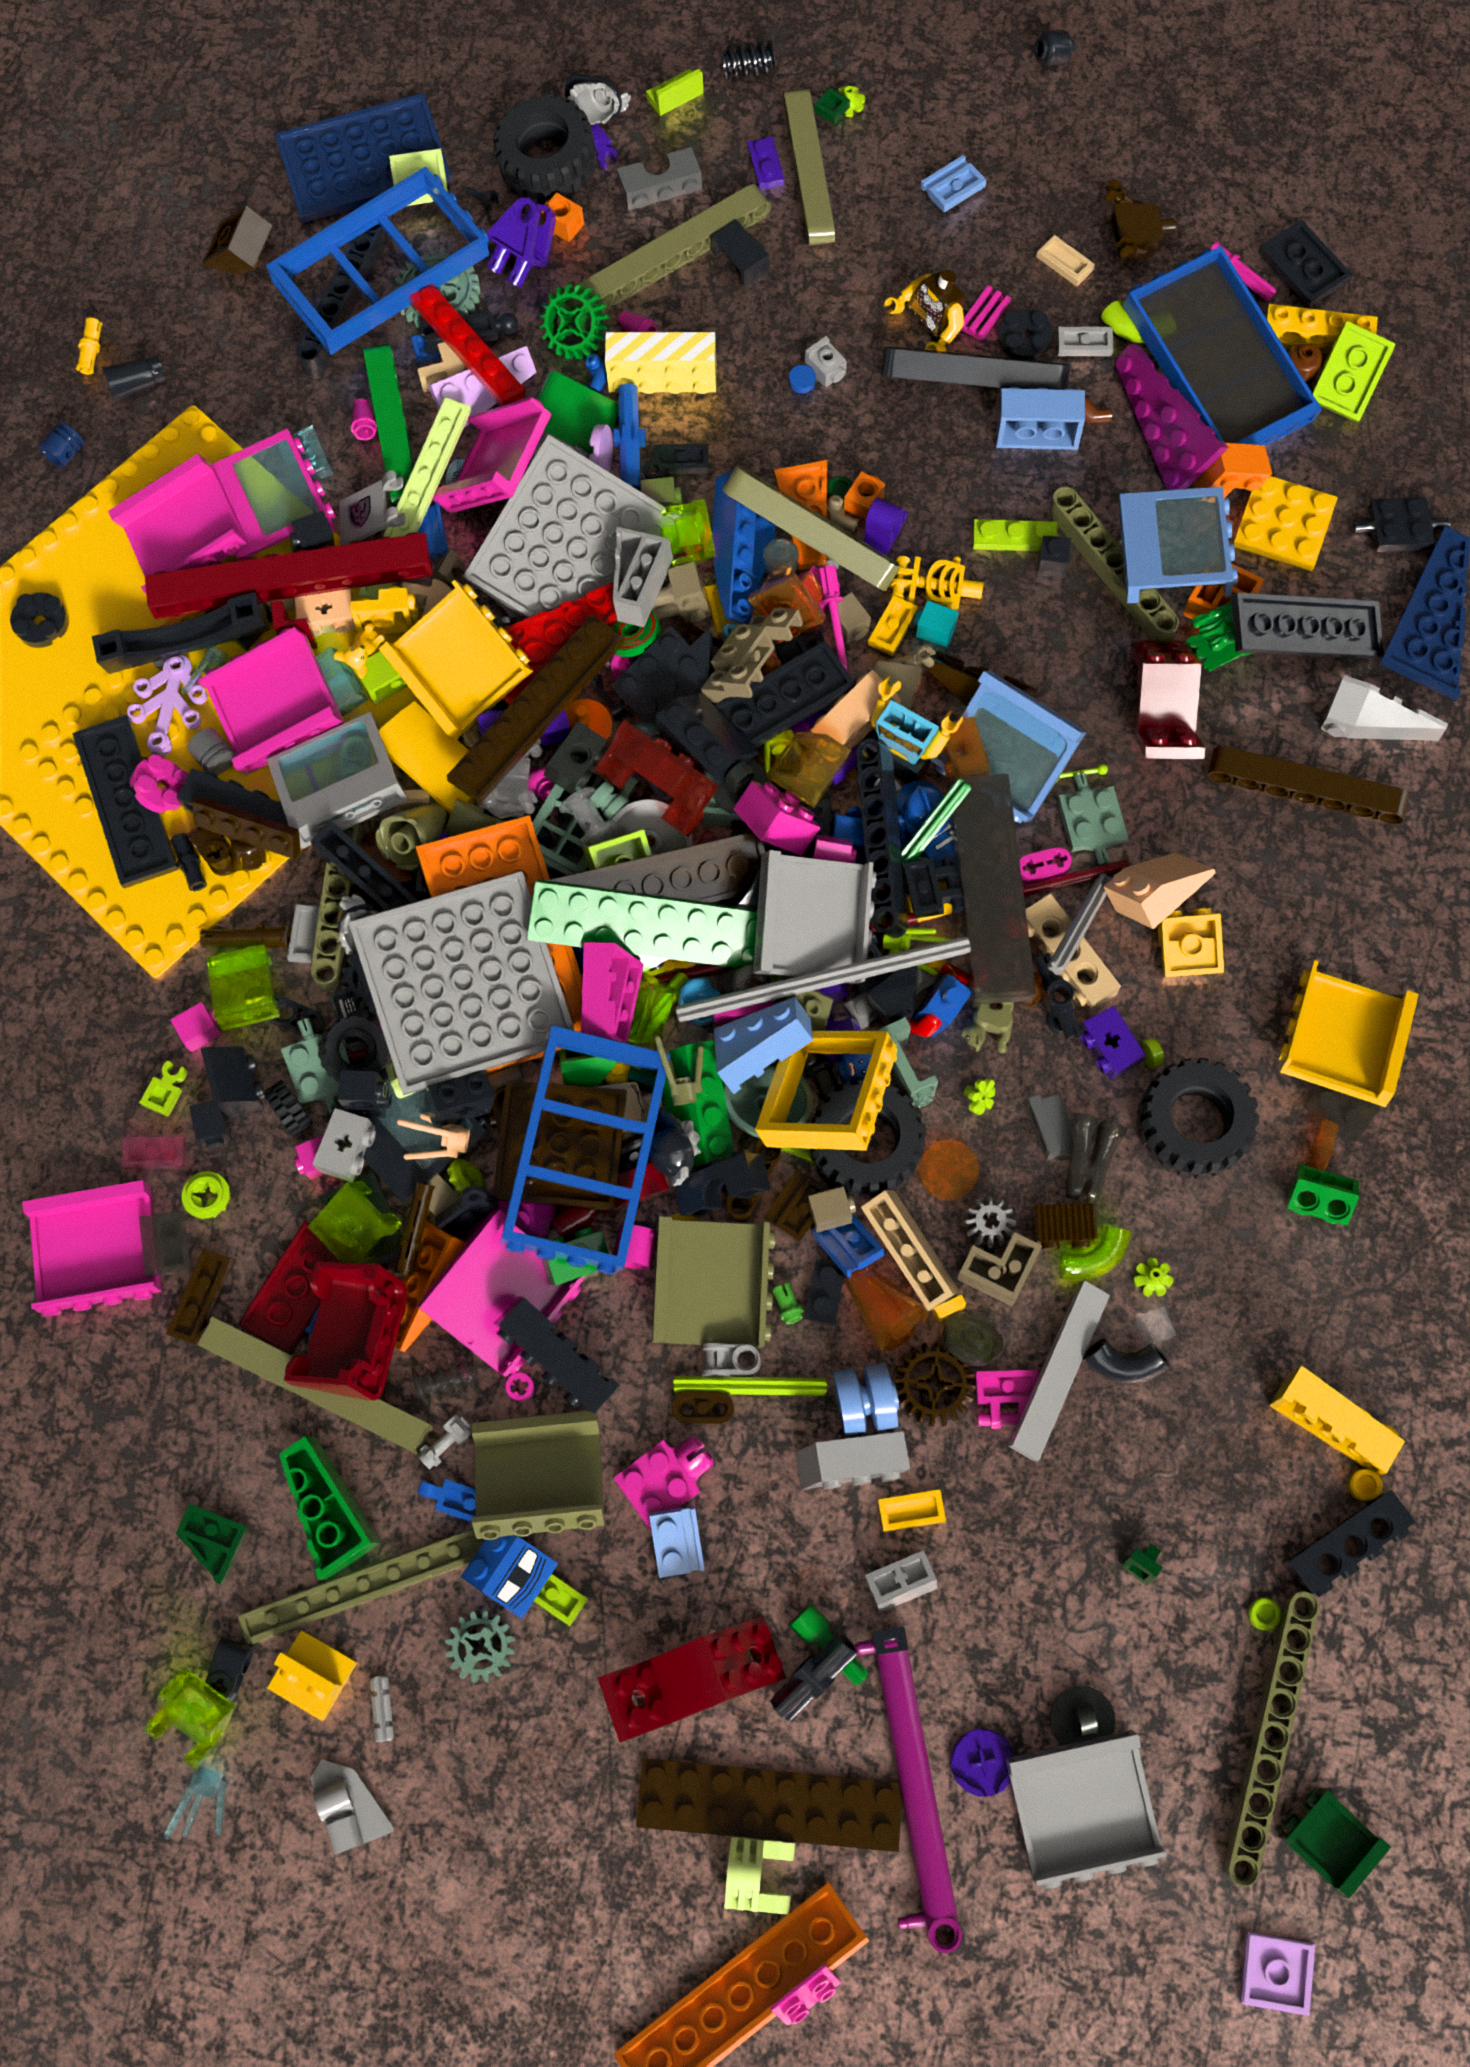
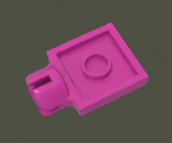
[614,1436,714,1530]

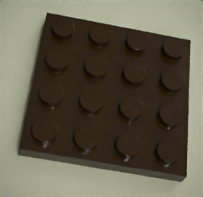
[493,1080,627,1211]

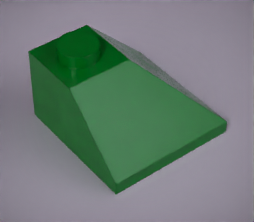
[559,1049,617,1087]

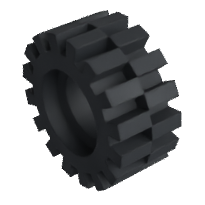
[262,1079,313,1137]

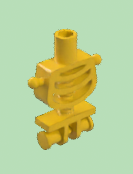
[890,556,984,610]

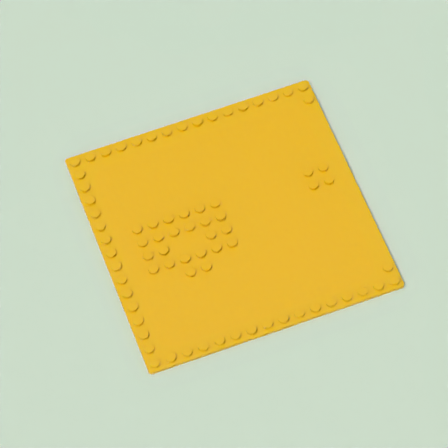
[0,406,433,978]

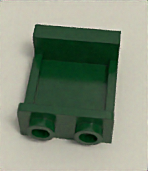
[1279,1788,1391,1899]

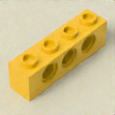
[1265,304,1378,354]

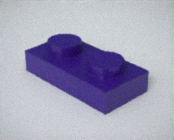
[747,136,784,190]

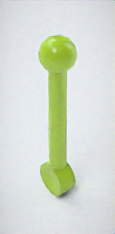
[1055,764,1108,783]

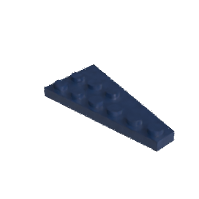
[1379,526,1470,701]

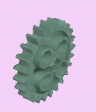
[393,250,481,328]

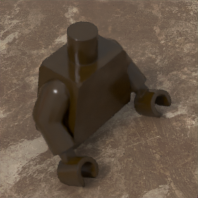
[1105,180,1176,263]

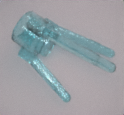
[181,646,228,712]
[164,1767,228,1839]

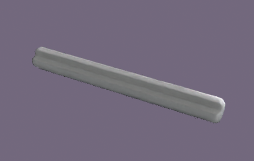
[1048,873,1112,975]

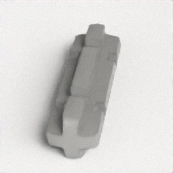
[370,1676,394,1742]

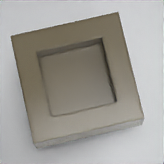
[429,549,466,586]

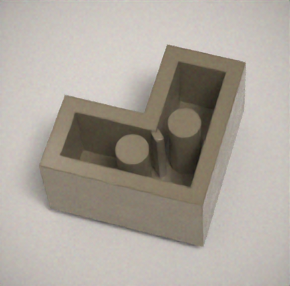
[957,1232,1042,1307]

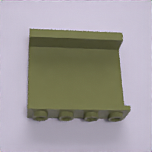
[652,1216,775,1348]
[471,1411,605,1540]

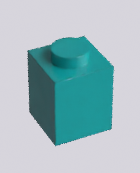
[913,601,959,648]

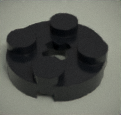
[998,309,1053,360]
[10,593,69,648]

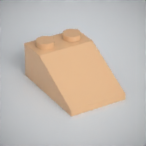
[1103,852,1216,929]

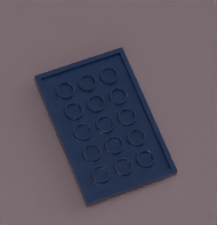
[274,93,452,223]

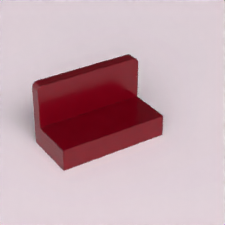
[271,601,318,649]

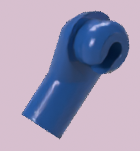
[585,354,607,394]

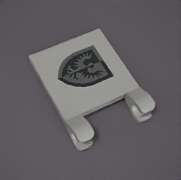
[339,470,405,545]

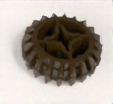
[893,1342,977,1428]

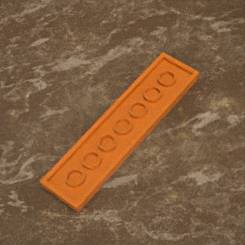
[613,1882,869,2067]

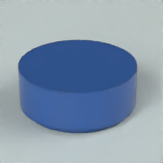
[789,365,816,393]

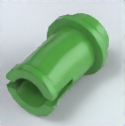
[772,1283,804,1325]

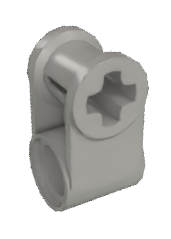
[702,1343,762,1377]

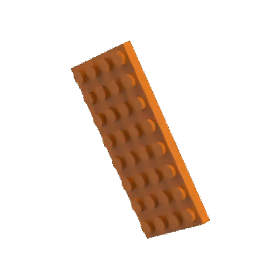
[416,815,583,1073]

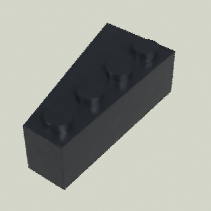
[493,1296,620,1414]

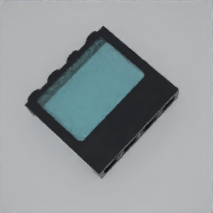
[327,1062,490,1209]

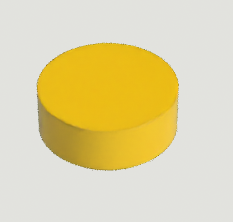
[1348,1469,1383,1502]

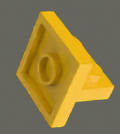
[267,1630,357,1721]

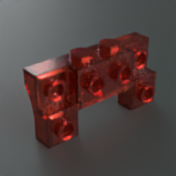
[594,720,719,837]

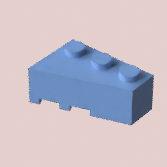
[714,997,813,1094]

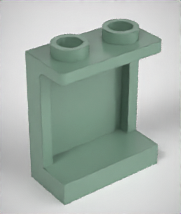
[878,1017,938,1108]

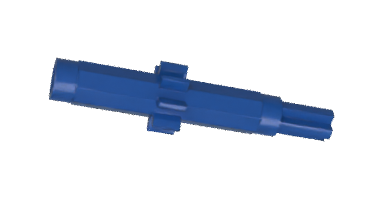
[613,383,645,491]

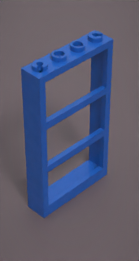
[266,166,489,355]
[499,1025,670,1275]

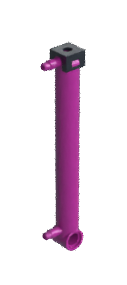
[854,1627,962,1953]

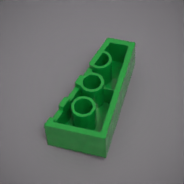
[279,1436,382,1580]

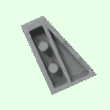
[613,526,673,627]

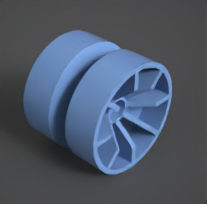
[832,1362,899,1437]

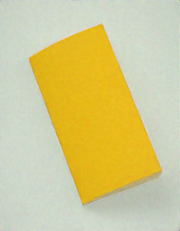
[379,701,476,814]

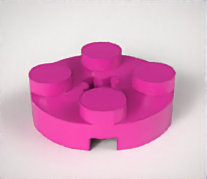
[130,755,189,813]

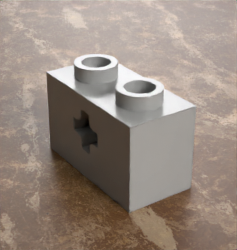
[312,1108,376,1183]

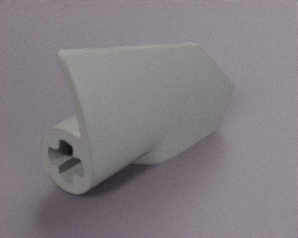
[310,1759,394,1855]

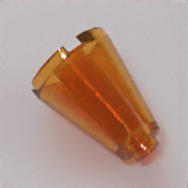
[846,1266,928,1352]

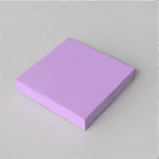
[1239,1931,1315,2016]

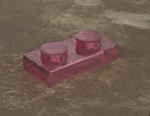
[122,1137,186,1170]

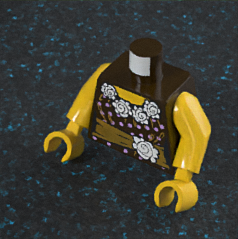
[884,270,965,352]

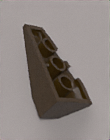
[923,650,1038,730]

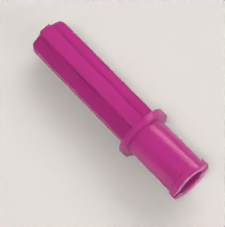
[1210,242,1276,302]

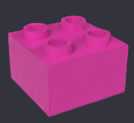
[733,781,821,856]

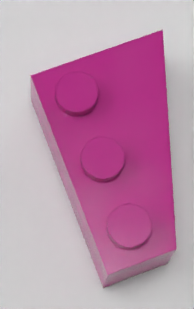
[581,942,644,1044]

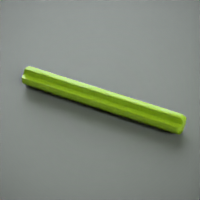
[673,1376,827,1396]

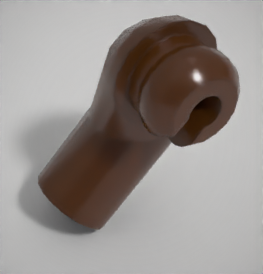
[1085,396,1112,423]

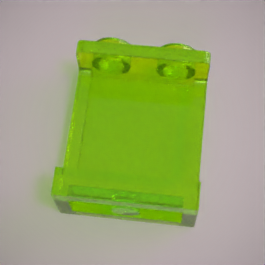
[207,944,280,1031]

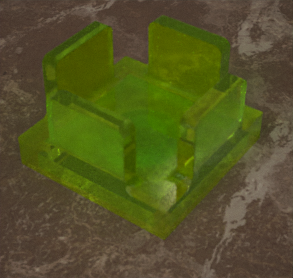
[660,499,716,567]

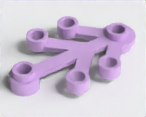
[127,655,208,757]

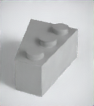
[795,1431,910,1490]

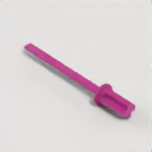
[819,565,849,673]

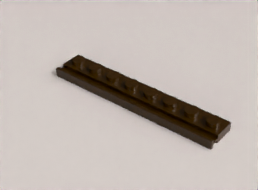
[446,615,624,804]

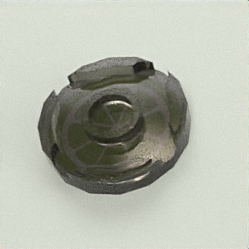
[942,1309,1003,1366]

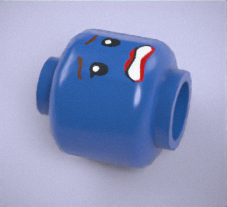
[837,1054,872,1085]

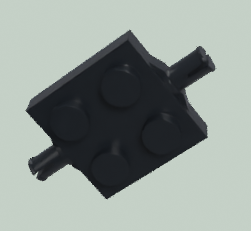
[1353,497,1450,552]

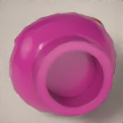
[520,766,555,801]

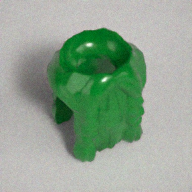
[1186,601,1253,672]

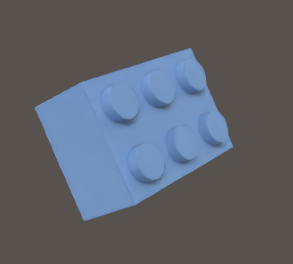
[996,387,1085,450]

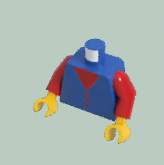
[908,959,972,1038]

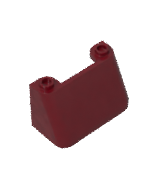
[283,1262,407,1401]

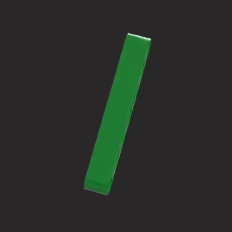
[363,343,414,507]

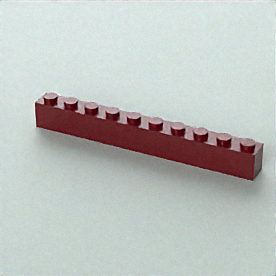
[145,532,433,619]

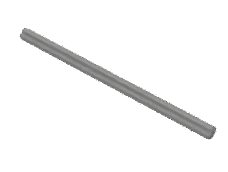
[676,937,971,1022]

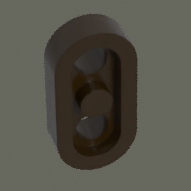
[672,1392,734,1425]

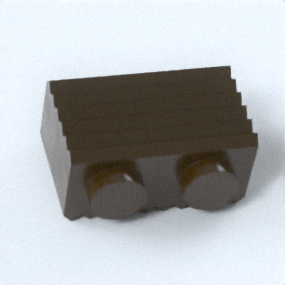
[1031,1203,1098,1251]

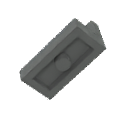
[1025,1094,1080,1161]

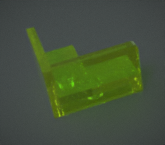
[629,972,678,1044]

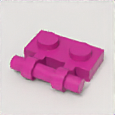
[975,1370,1039,1429]

